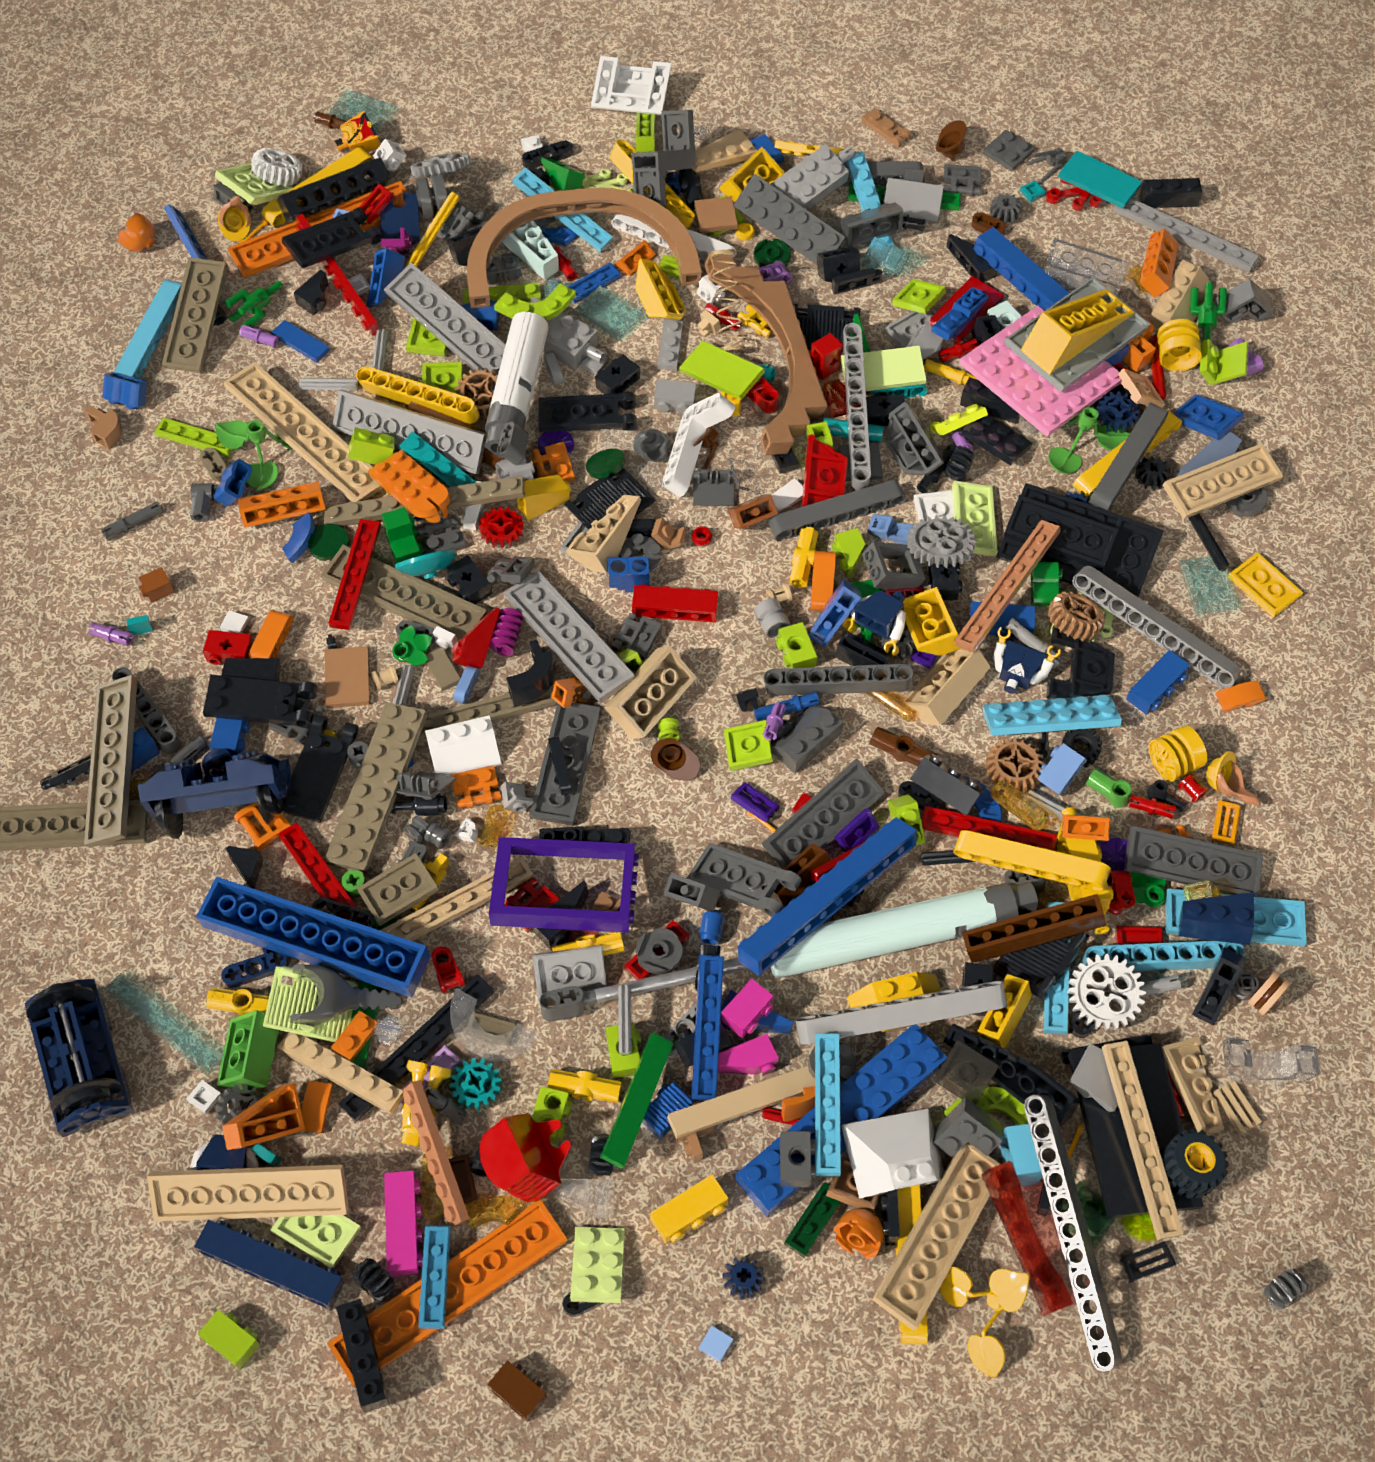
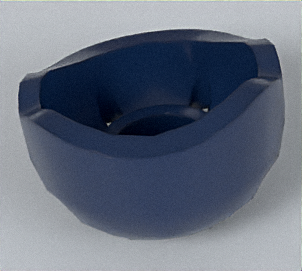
[201,748,234,776]

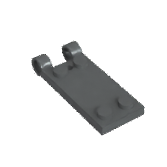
[687,843,802,917]

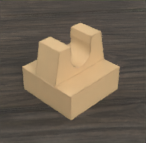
[698,309,721,337]

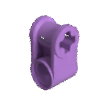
[759,261,792,284]

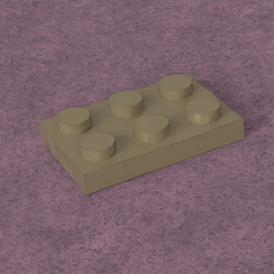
[357,853,439,926]

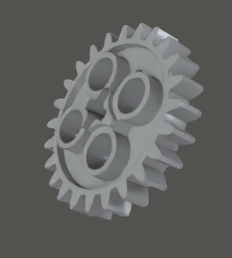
[410,152,471,177]
[907,515,976,568]

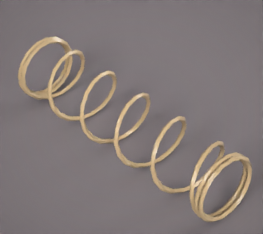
[710,249,744,351]

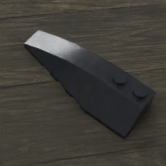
[944,1024,1080,1127]

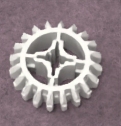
[251,148,302,187]

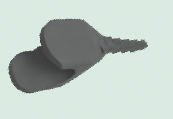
[290,964,401,1025]

